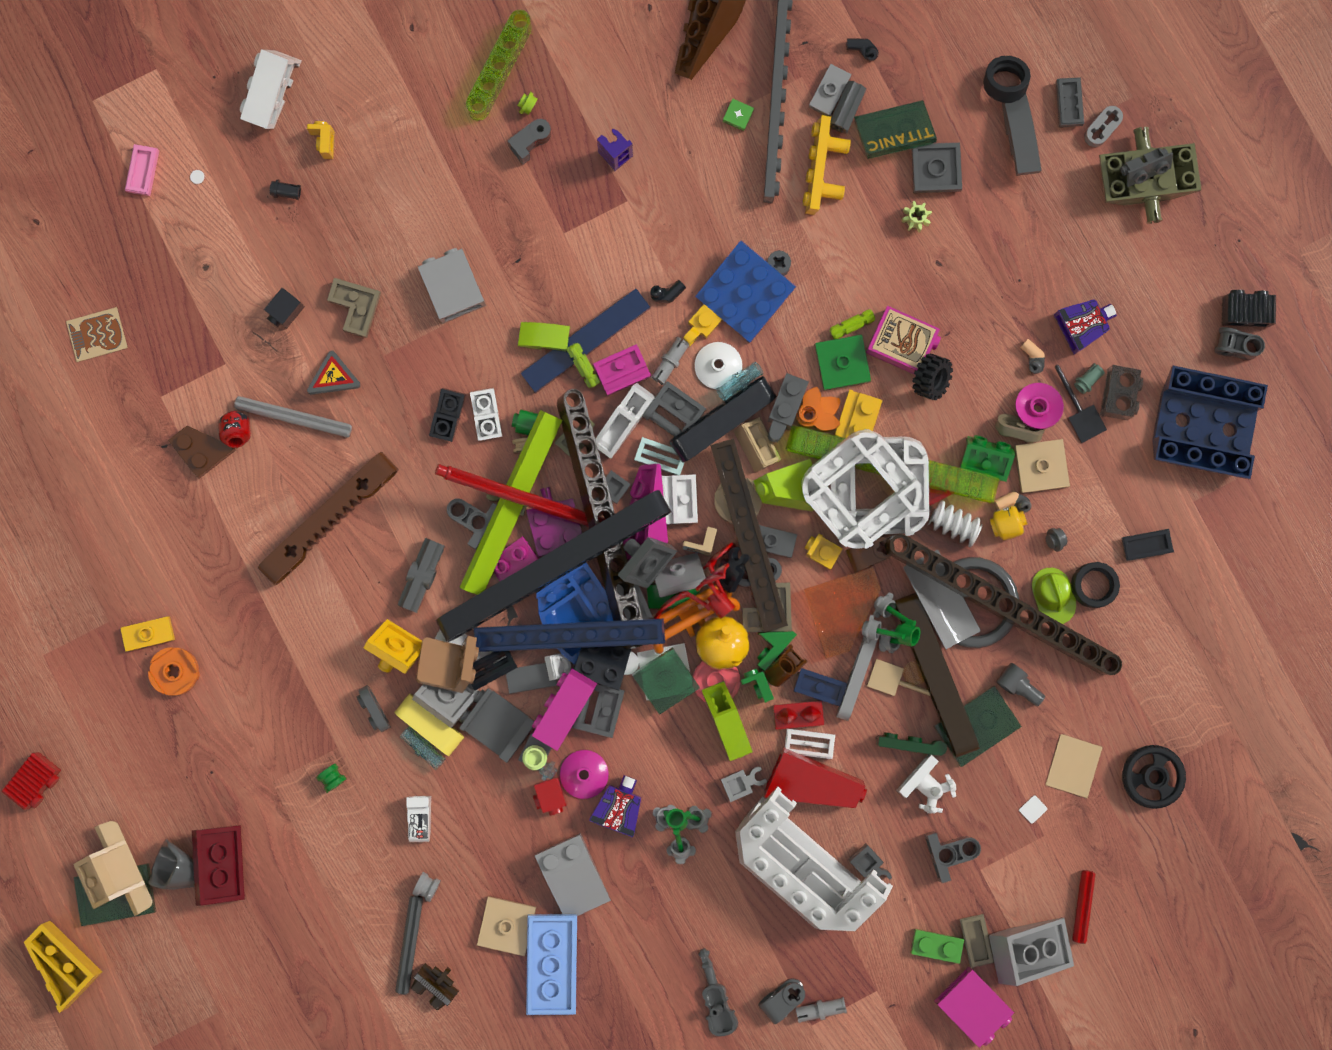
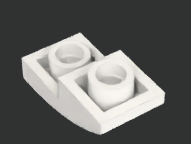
[470,388,502,441]

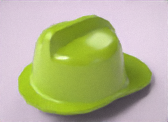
[1032,567,1076,624]

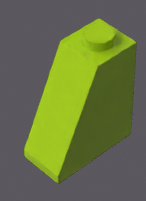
[753,459,814,511]
[702,681,753,761]

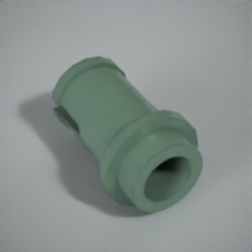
[1074,363,1105,394]

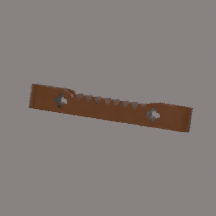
[258,452,399,586]

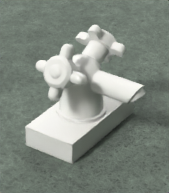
[896,754,956,814]

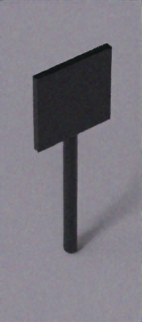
[1055,365,1107,443]

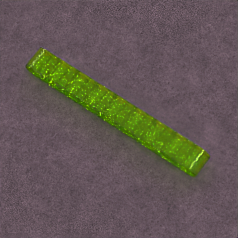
[786,426,1000,503]

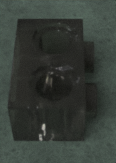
[1100,365,1143,420]

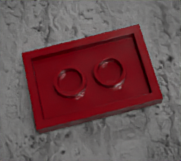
[192,825,245,906]

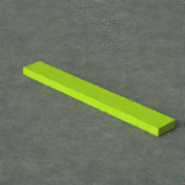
[460,410,562,595]

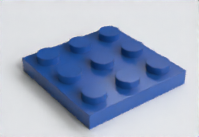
[695,240,797,342]

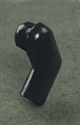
[846,38,879,61]
[650,280,686,303]

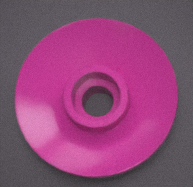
[1015,383,1064,429]
[560,750,609,799]

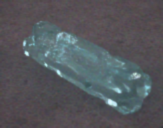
[539,761,558,781]

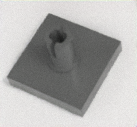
[618,537,677,588]

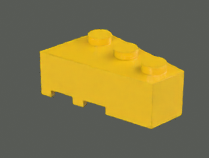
[24,921,102,1013]

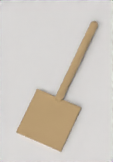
[867,659,930,696]

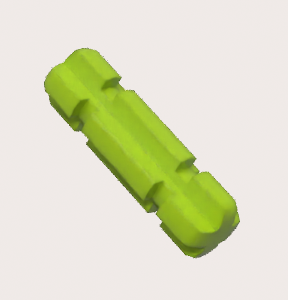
[830,309,875,339]
[567,343,600,388]

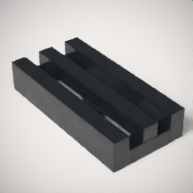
[471,651,518,691]

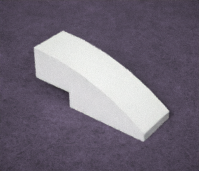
[595,383,656,459]

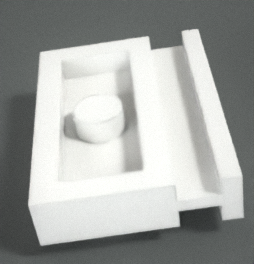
[662,474,698,524]

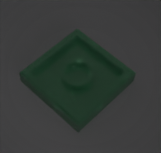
[632,647,700,715]

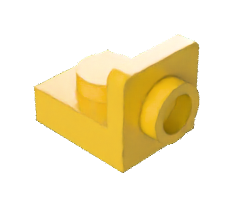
[307,121,335,159]
[804,534,843,570]

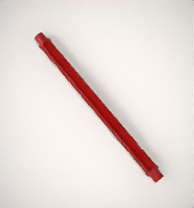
[435,464,605,527]

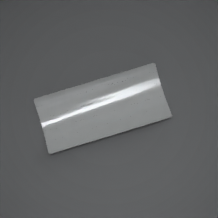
[903,550,980,650]

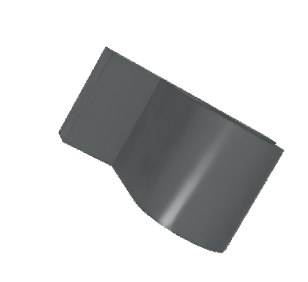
[447,499,497,550]
[924,831,981,883]

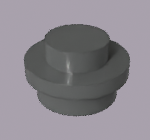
[1045,528,1067,552]

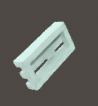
[634,437,684,475]

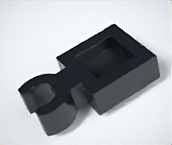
[718,547,749,593]

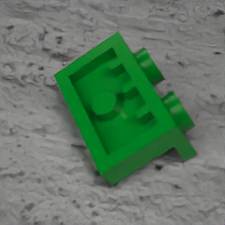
[959,435,1015,482]
[740,668,774,703]

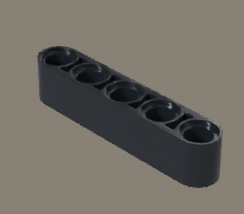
[669,376,777,463]

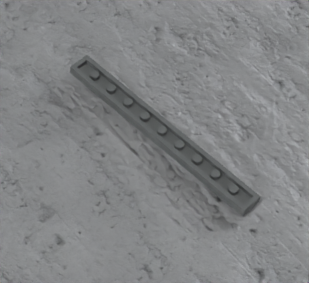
[763,0,793,203]

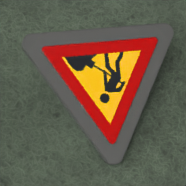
[307,351,361,395]

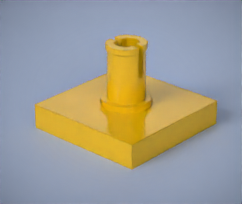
[363,619,422,674]

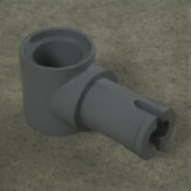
[996,663,1046,707]

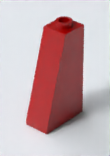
[764,747,867,808]

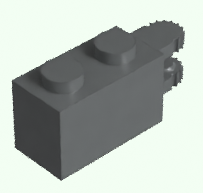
[767,373,809,443]

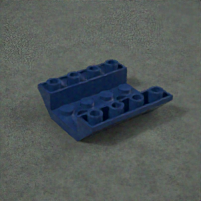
[1152,365,1268,480]

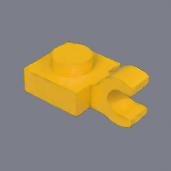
[683,304,722,347]

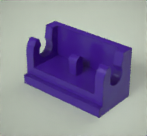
[597,129,633,171]

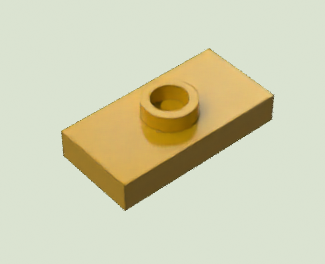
[120,616,175,652]

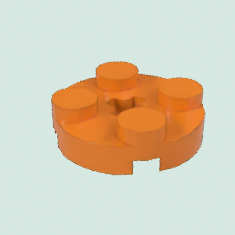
[148,647,200,695]

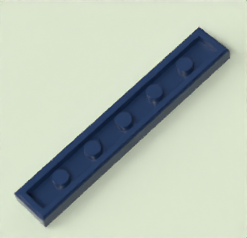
[521,289,650,394]

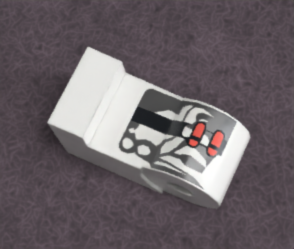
[407,796,431,842]

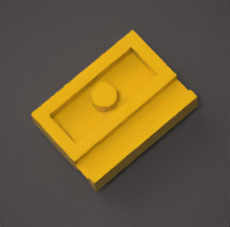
[834,389,883,439]

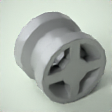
[412,872,441,902]

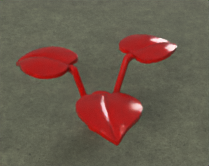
[654,542,736,619]

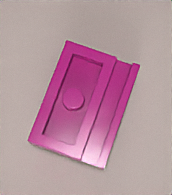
[593,344,651,396]

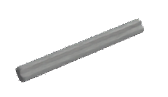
[234,396,352,437]

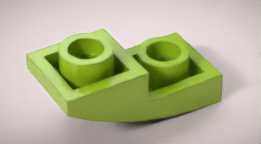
[518,322,570,351]

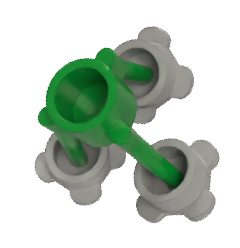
[862,592,921,653]
[652,805,712,865]

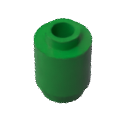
[512,409,538,436]

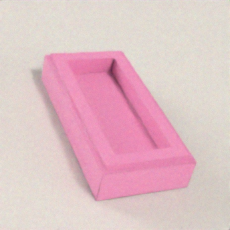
[125,144,159,196]

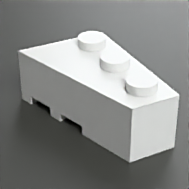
[240,49,302,129]

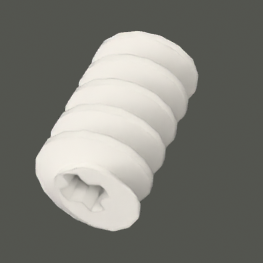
[927,500,982,548]

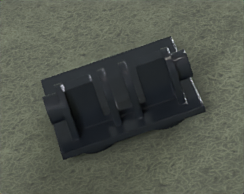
[573,646,631,691]

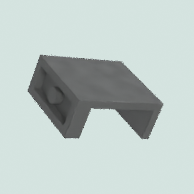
[459,688,534,763]

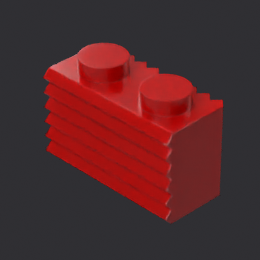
[1,752,61,810]

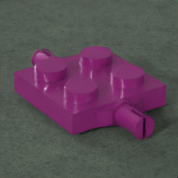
[526,487,582,557]

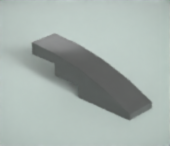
[1002,86,1042,176]

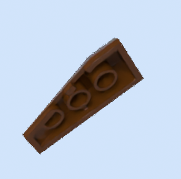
[675,0,746,80]

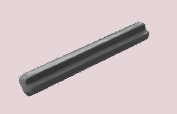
[395,896,423,995]

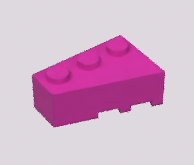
[532,669,597,751]

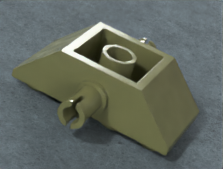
[1099,127,1202,224]

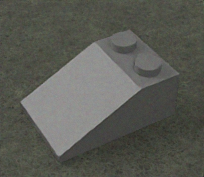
[535,833,611,916]
[989,918,1074,986]

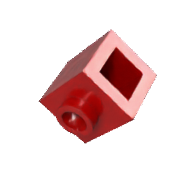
[533,777,567,816]

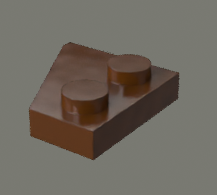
[168,426,236,479]

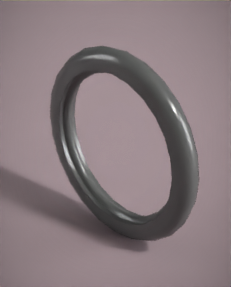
[954,557,1019,648]

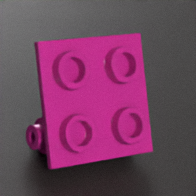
[494,536,538,581]

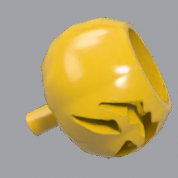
[695,616,749,670]

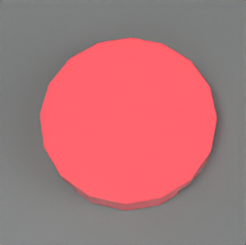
[692,661,740,702]

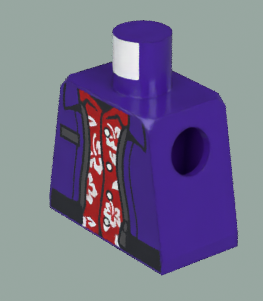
[1054,300,1117,355]
[589,775,641,837]

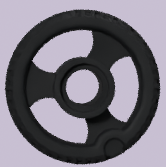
[1122,745,1186,809]

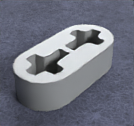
[1084,106,1123,147]

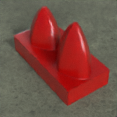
[773,701,824,730]

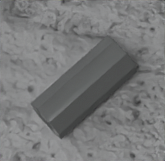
[830,81,866,134]

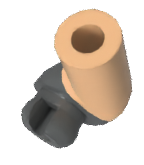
[1020,339,1045,374]
[994,492,1032,513]

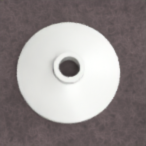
[695,342,742,390]

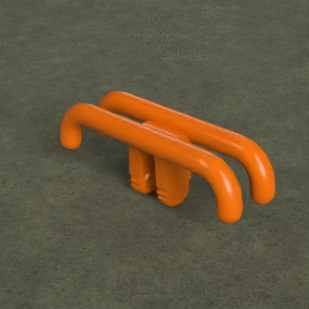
[653,585,740,654]

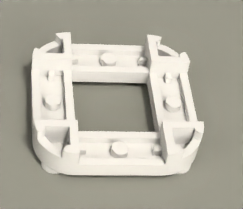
[802,429,921,549]
[831,437,929,536]

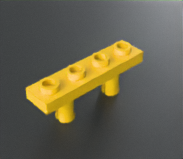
[803,115,851,215]

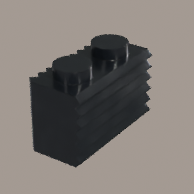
[1222,290,1276,327]

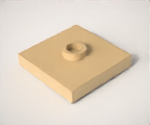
[1014,439,1070,493]
[477,896,536,956]

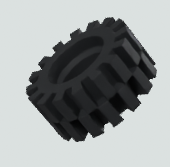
[912,353,953,401]

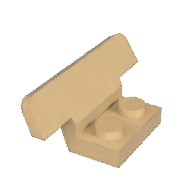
[73,821,152,916]

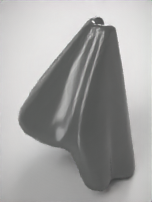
[149,839,195,890]

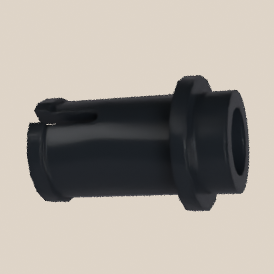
[270,179,301,200]

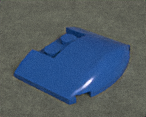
[536,563,613,665]

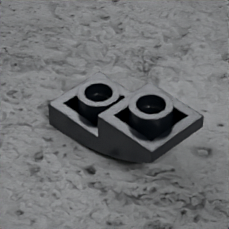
[429,388,466,442]

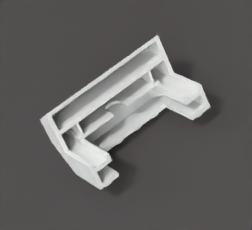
[735,787,893,931]

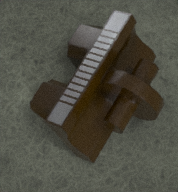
[411,963,459,1010]

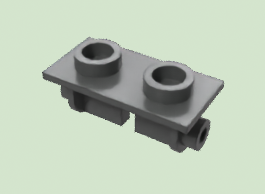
[1120,148,1173,187]

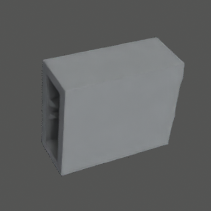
[418,248,486,324]

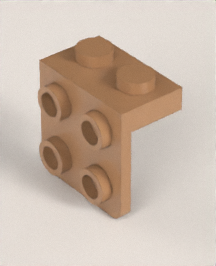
[416,636,479,693]

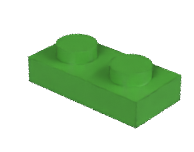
[910,929,964,964]

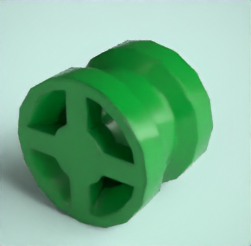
[315,763,347,793]

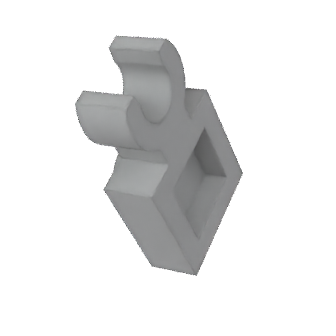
[721,767,767,802]

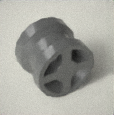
[767,250,791,276]

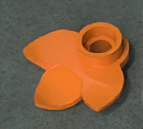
[796,387,840,431]

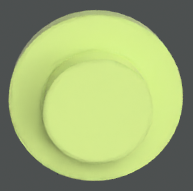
[522,745,547,770]

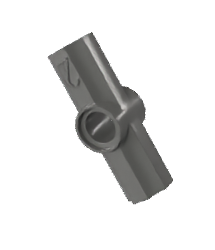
[398,538,445,613]

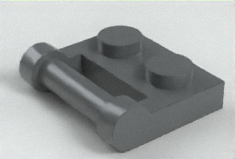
[642,381,706,437]
[571,684,625,738]

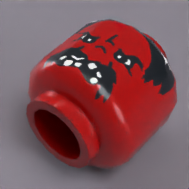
[218,411,251,448]

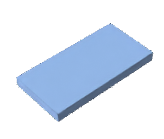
[526,914,577,1015]

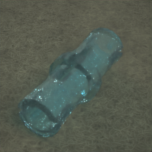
[716,362,763,401]
[400,726,446,770]

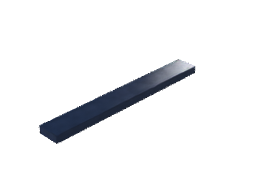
[474,618,665,652]

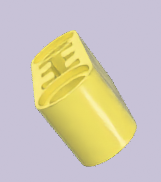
[394,693,464,756]

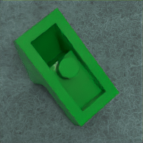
[757,631,797,671]

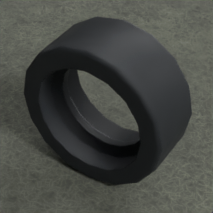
[983,56,1031,103]
[1071,562,1120,608]

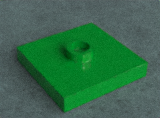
[815,335,871,391]

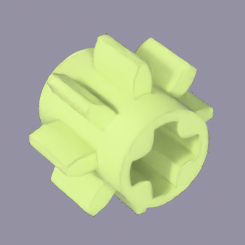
[902,201,932,232]

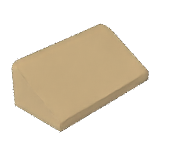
[734,417,781,472]

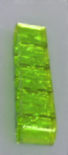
[466,10,532,121]

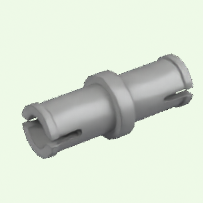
[651,337,690,385]
[796,997,847,1023]

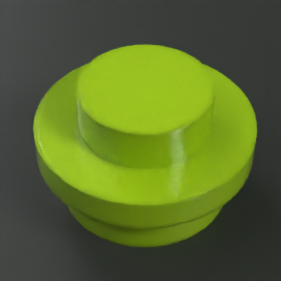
[517,91,538,115]

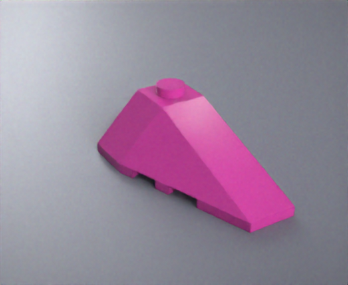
[623,463,668,561]

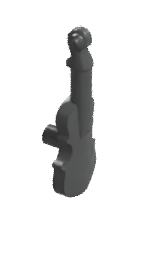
[698,948,738,1036]

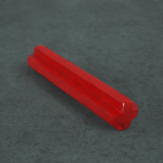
[1072,870,1096,944]

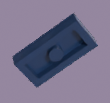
[793,668,848,707]

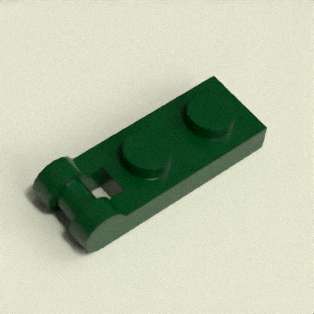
[875,732,947,756]

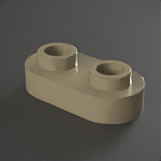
[995,414,1045,443]

